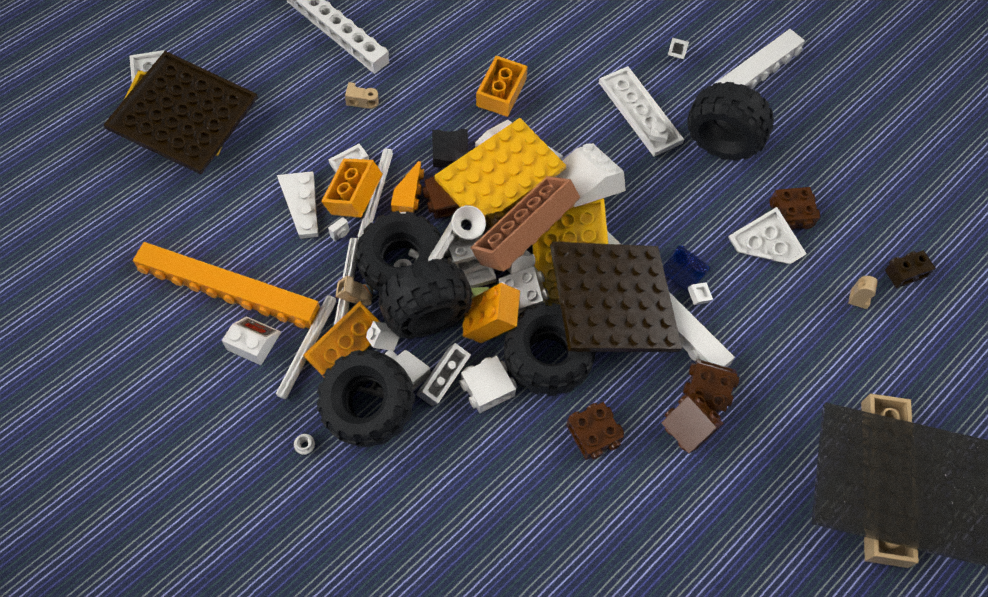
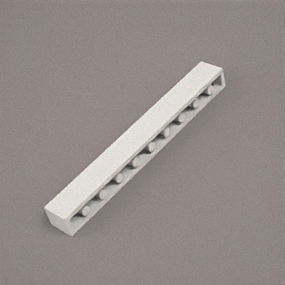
[607,231,735,367]

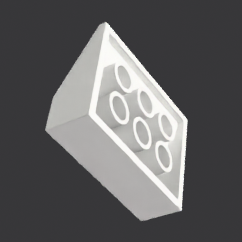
[555,143,626,207]

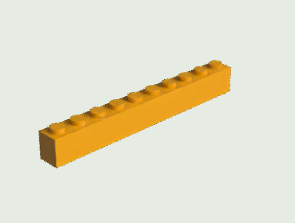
[132,242,320,329]

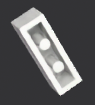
[416,343,471,406]

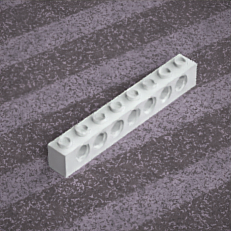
[286,0,389,74]

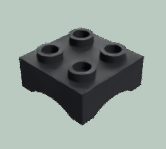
[432,129,468,167]

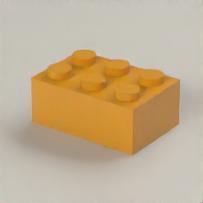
[476,56,528,117]
[321,158,383,218]
[462,283,520,343]

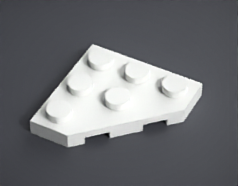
[728,207,806,264]

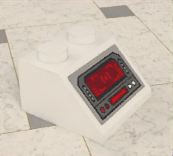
[222,316,281,365]

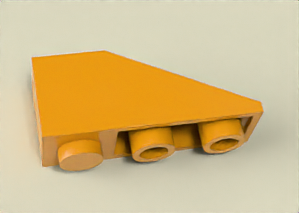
[391,161,424,213]

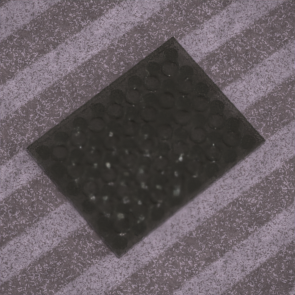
[812,402,988,567]

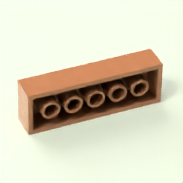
[470,176,580,272]

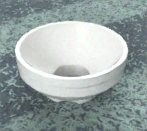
[451,205,486,240]

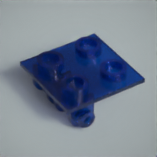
[663,245,711,293]

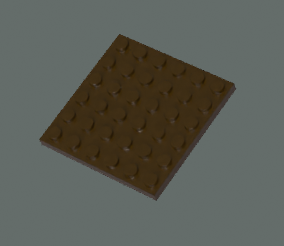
[103,51,258,174]
[550,241,682,352]

